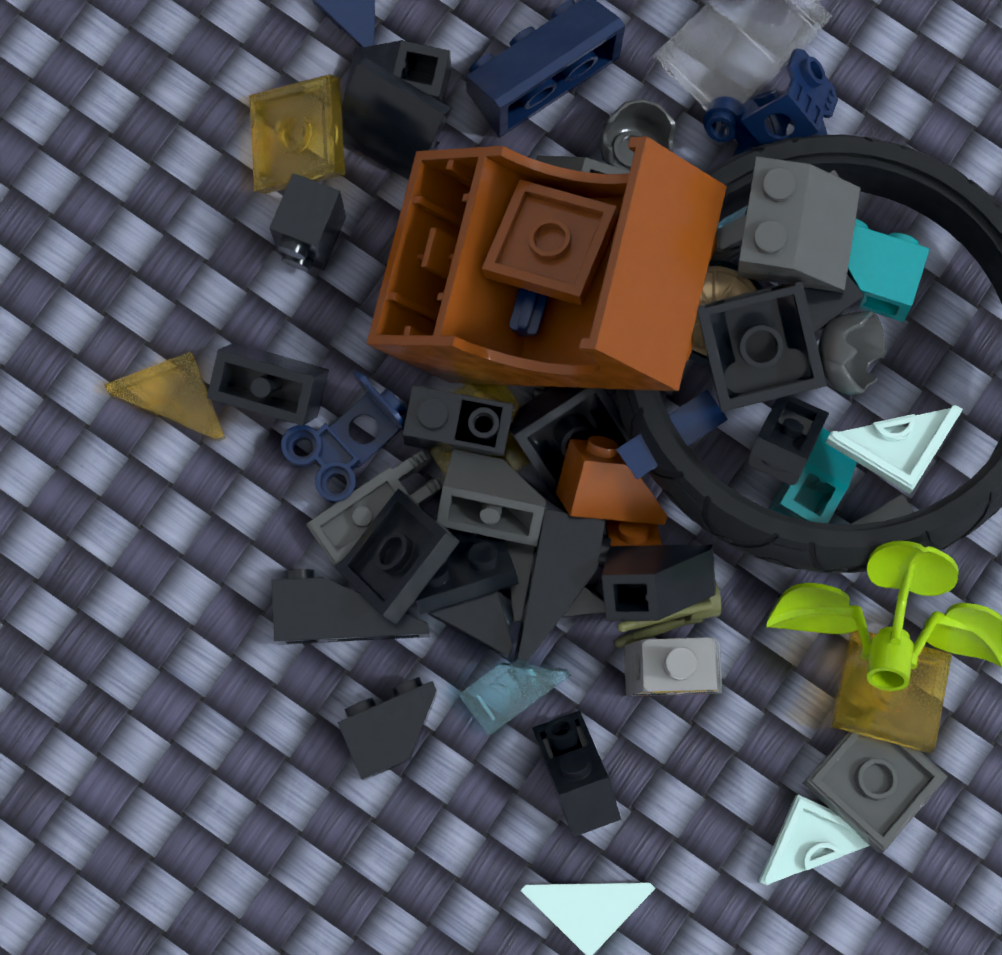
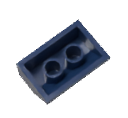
[466,0,626,138]

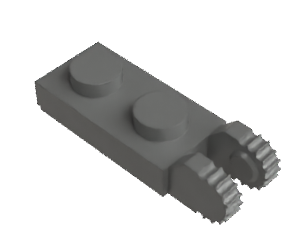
[306,449,445,568]

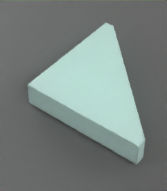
[825,405,963,494]
[758,795,870,885]
[520,882,655,955]

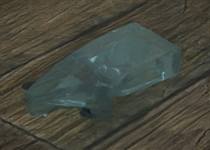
[459,662,571,736]

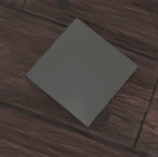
[802,707,948,854]

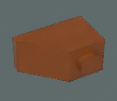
[556,436,667,525]

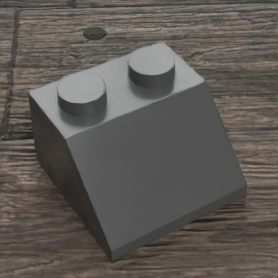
[737,156,860,293]

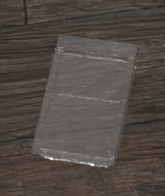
[653,0,833,124]

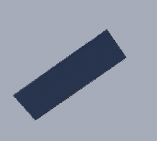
[616,390,728,479]

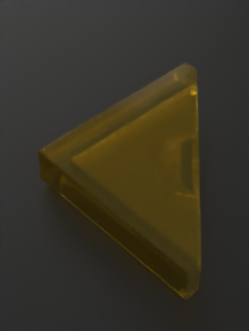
[105,351,226,441]

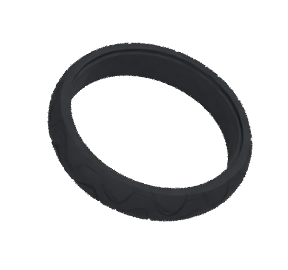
[614,135,1002,573]

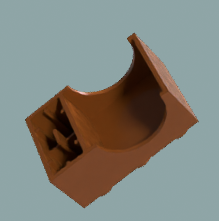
[366,136,727,391]

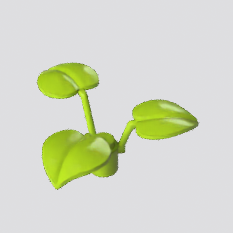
[766,541,1002,691]

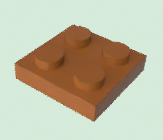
[482,179,619,306]

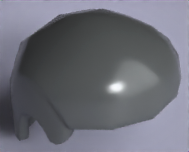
[600,99,676,172]
[818,310,886,396]

